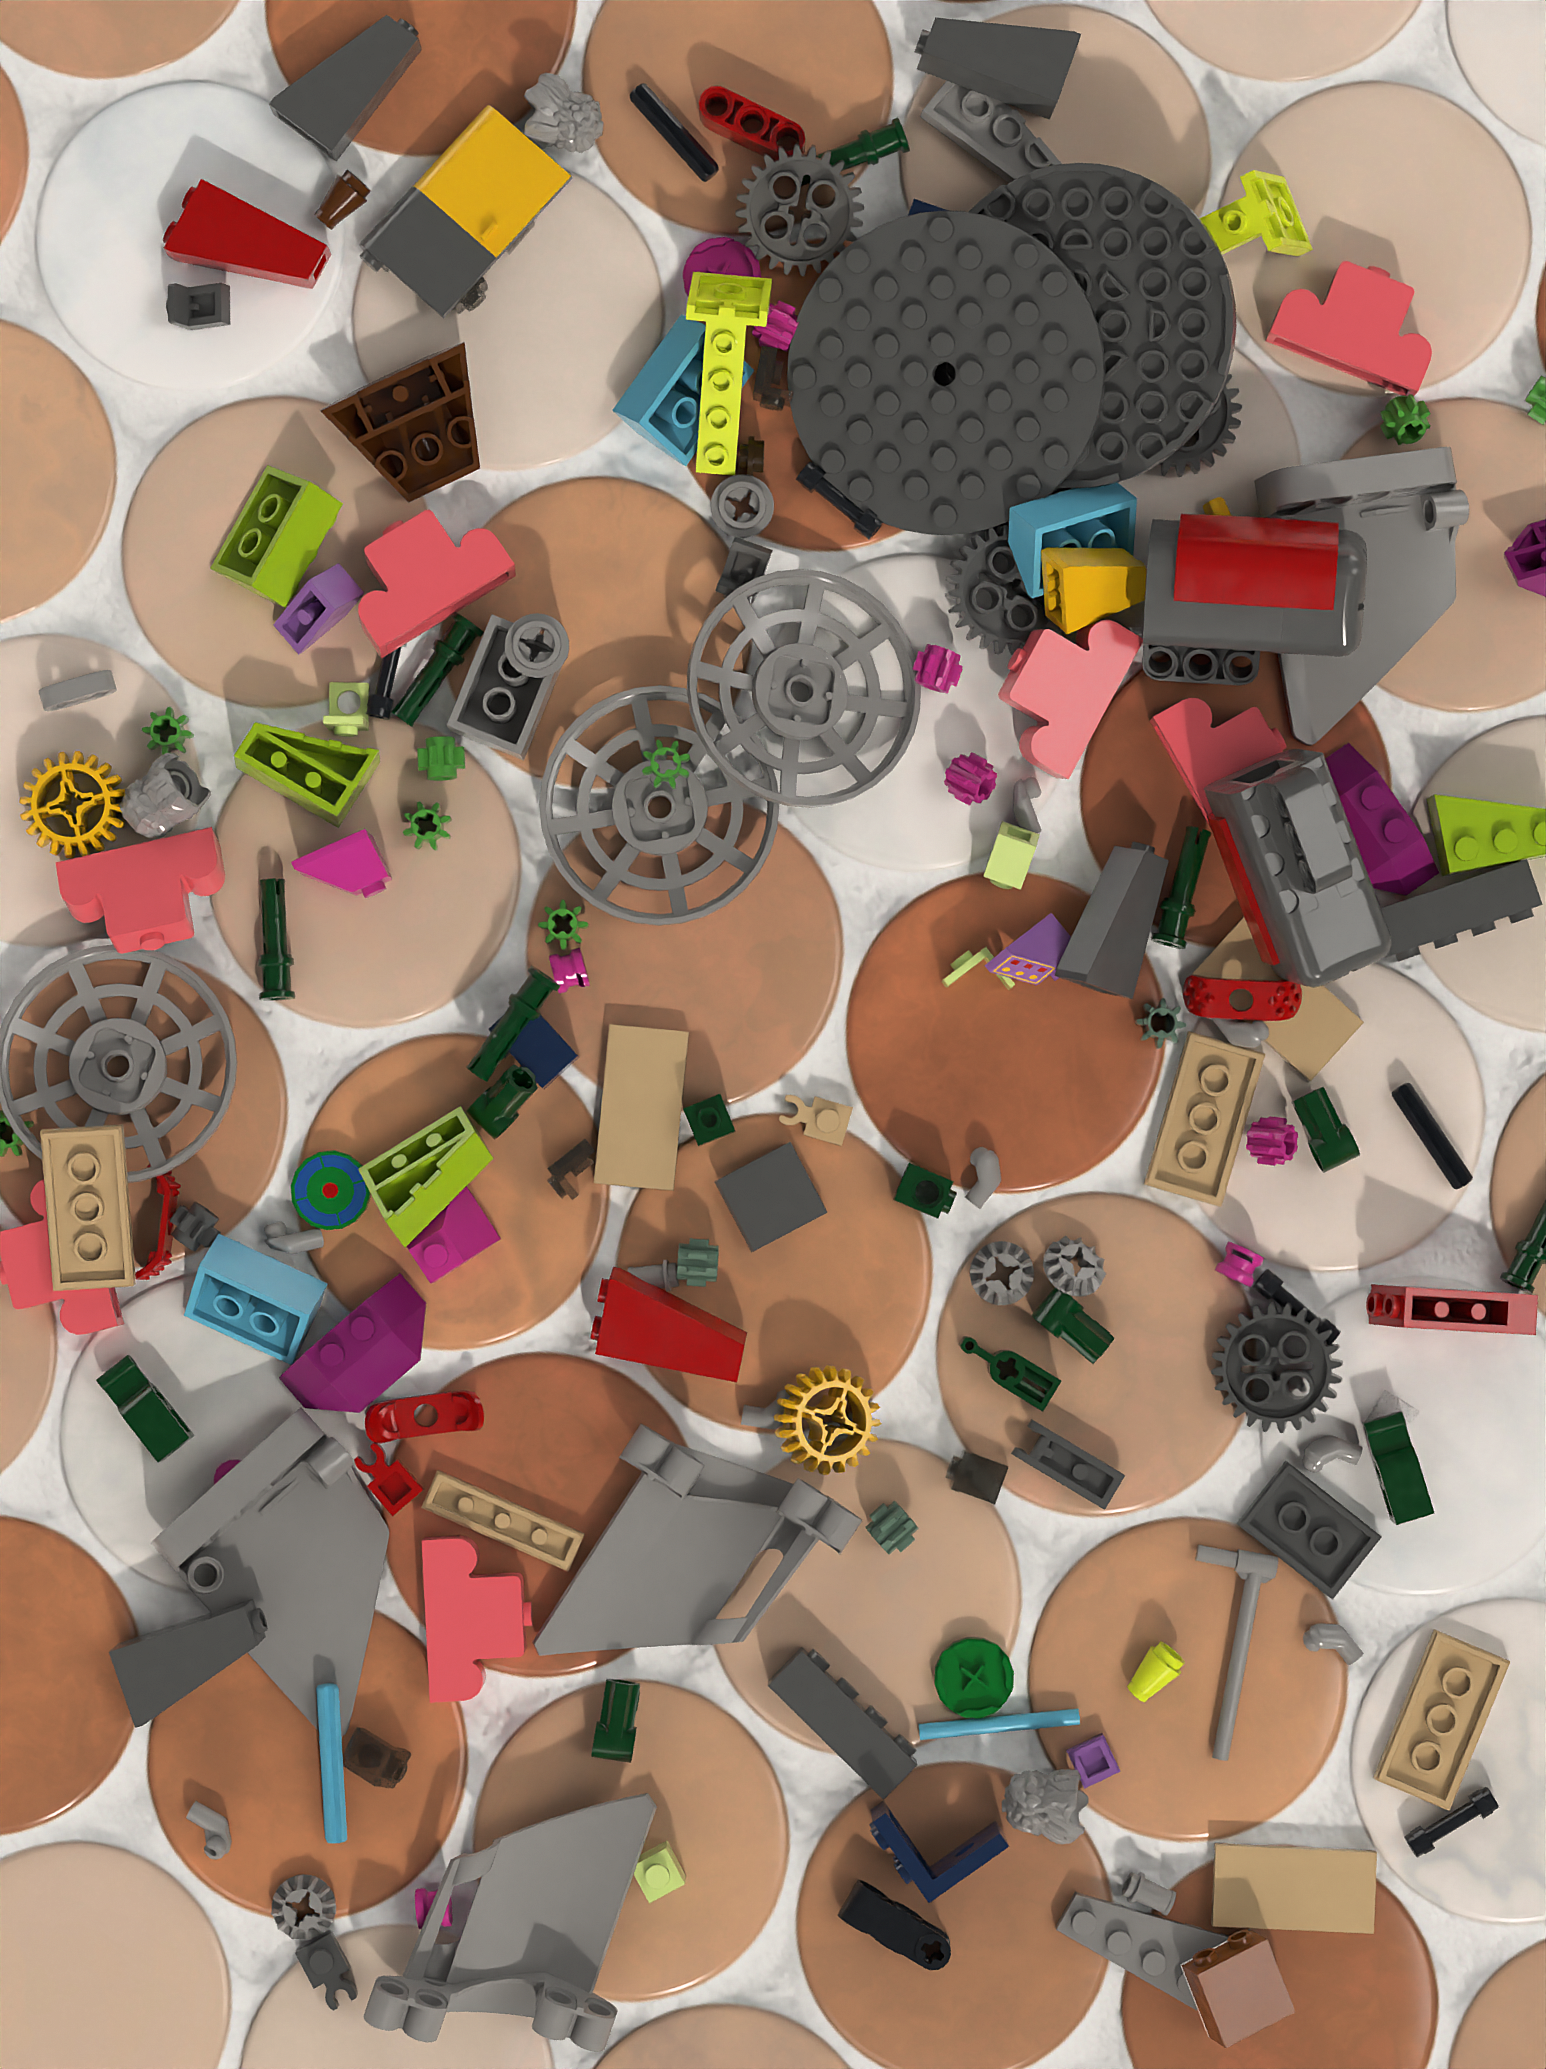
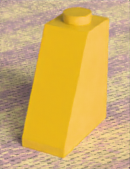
[1041,547,1147,634]

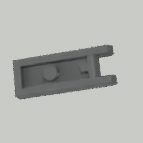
[1011,1419,1125,1510]

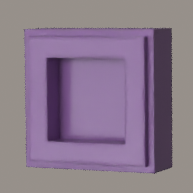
[1066,1733,1121,1789]

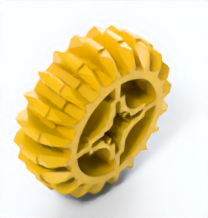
[19,751,125,859]
[773,1365,882,1475]

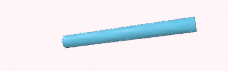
[918,1708,1080,1740]

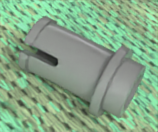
[628,1260,679,1291]
[1122,1872,1176,1915]

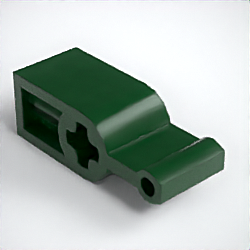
[958,1336,1061,1412]
[96,1355,195,1463]
[1362,1411,1435,1525]

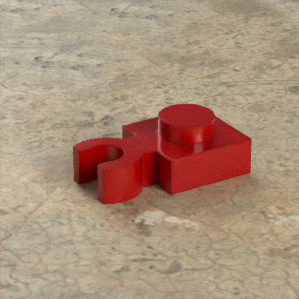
[354,1443,424,1517]

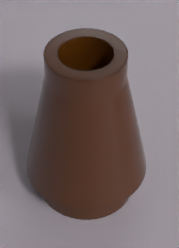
[314,169,371,230]

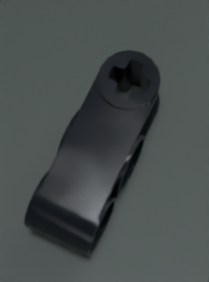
[837,1880,951,1970]

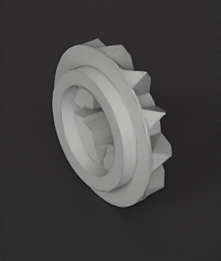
[711,474,774,539]
[505,613,569,678]
[1043,1236,1106,1297]
[970,1241,1034,1305]
[271,1874,336,1941]

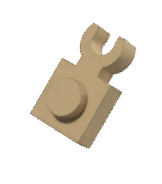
[779,1095,853,1146]

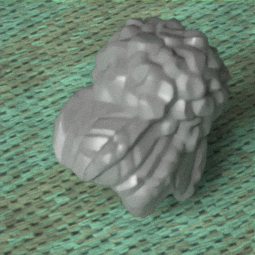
[523,72,603,153]
[119,753,211,838]
[1002,1769,1089,1844]

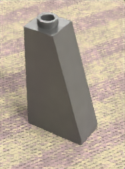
[269,15,422,161]
[914,17,1081,120]
[1055,842,1169,999]
[109,1599,267,1728]

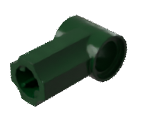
[466,1064,538,1140]
[1292,1087,1360,1173]
[1031,1287,1115,1364]
[591,1679,640,1763]

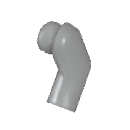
[1013,777,1042,833]
[1212,1018,1269,1048]
[965,1147,1001,1209]
[264,1222,324,1254]
[741,1390,790,1429]
[1302,1435,1363,1472]
[1303,1623,1364,1665]
[186,1801,232,1860]

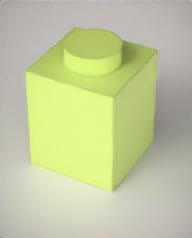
[983,821,1040,890]
[634,1841,686,1903]

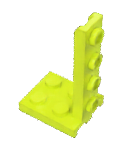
[1199,170,1313,256]
[686,272,772,476]

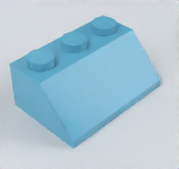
[612,314,755,466]
[1008,483,1137,598]
[184,1234,328,1365]

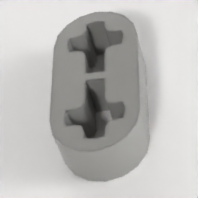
[39,670,117,711]

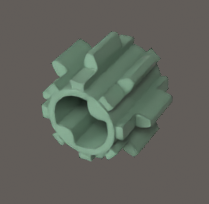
[1135,998,1186,1049]
[677,1238,719,1287]
[866,1501,919,1555]

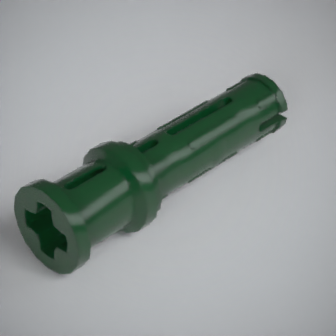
[794,117,910,187]
[391,612,484,727]
[1151,826,1212,949]
[258,878,295,1001]
[466,965,560,1082]
[1500,1199,1546,1294]

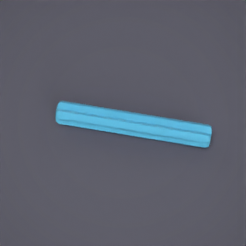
[316,1683,347,1843]

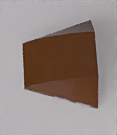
[320,342,480,503]

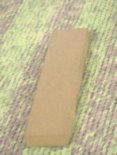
[421,1470,585,1571]

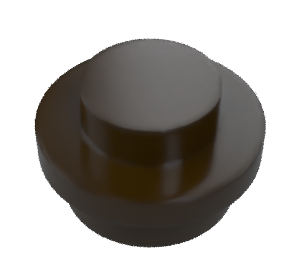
[740,436,764,476]

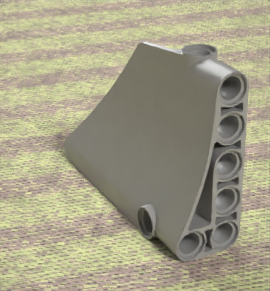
[1254,447,1469,746]
[150,1408,389,1736]

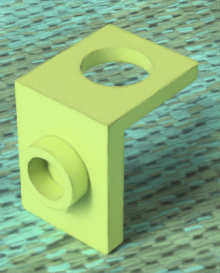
[323,682,370,737]
[942,947,1015,990]

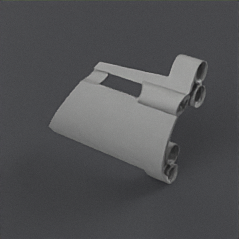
[532,1424,862,1656]
[364,1793,657,2052]

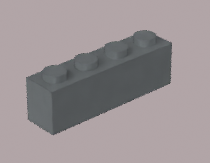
[1381,859,1543,962]
[768,1647,917,1800]

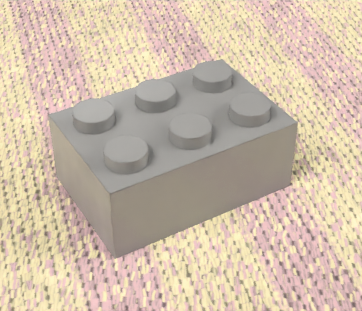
[446,614,563,761]

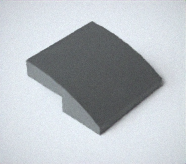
[715,1142,827,1253]

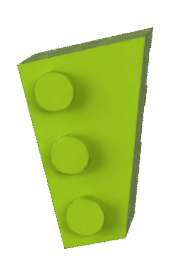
[234,722,380,828]
[1426,794,1546,877]
[358,1106,494,1248]

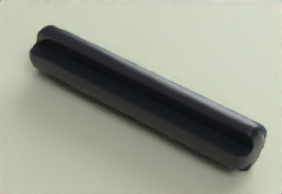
[630,83,719,182]
[1392,1083,1473,1189]

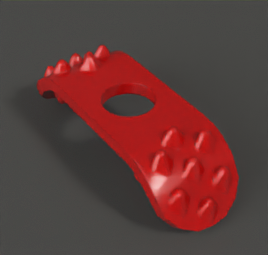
[1183,974,1302,1021]
[135,1163,181,1280]
[365,1390,484,1444]

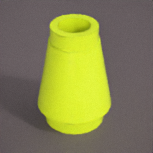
[1127,1641,1185,1702]

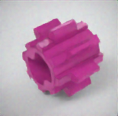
[752,300,799,353]
[912,644,963,694]
[944,752,997,805]
[1246,1116,1298,1166]

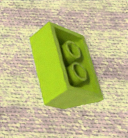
[210,465,343,608]

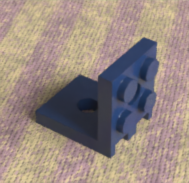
[869,1801,1009,1903]

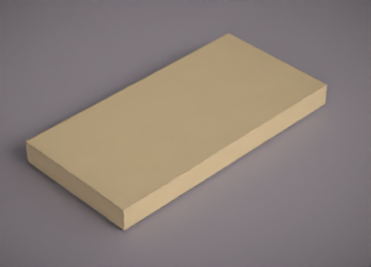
[1191,917,1364,1082]
[594,1024,689,1191]
[1144,1031,1265,1207]
[40,1124,136,1291]
[1373,1629,1510,1811]
[1211,1843,1377,1934]

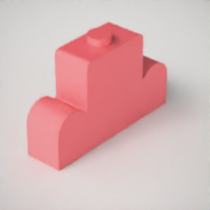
[1265,261,1432,397]
[358,510,516,658]
[998,620,1143,779]
[1150,698,1287,831]
[55,827,225,954]
[0,1179,124,1335]
[422,1535,533,1703]

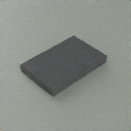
[1236,1461,1382,1600]

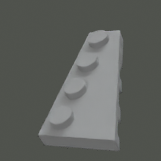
[920,81,1062,183]
[1055,1892,1230,2010]

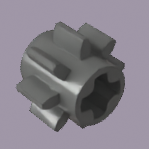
[169,1202,221,1252]

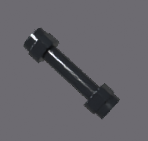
[796,461,883,540]
[366,643,407,720]
[1252,1269,1341,1345]
[1404,1787,1499,1858]

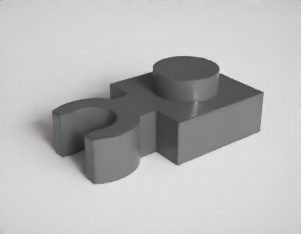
[295,1931,358,2011]

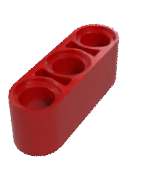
[699,86,805,161]

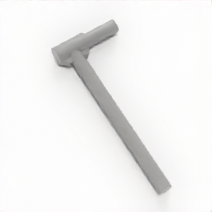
[1195,1545,1278,1761]

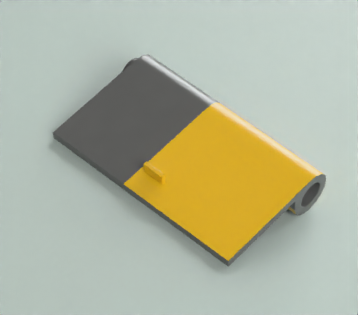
[359,105,573,318]

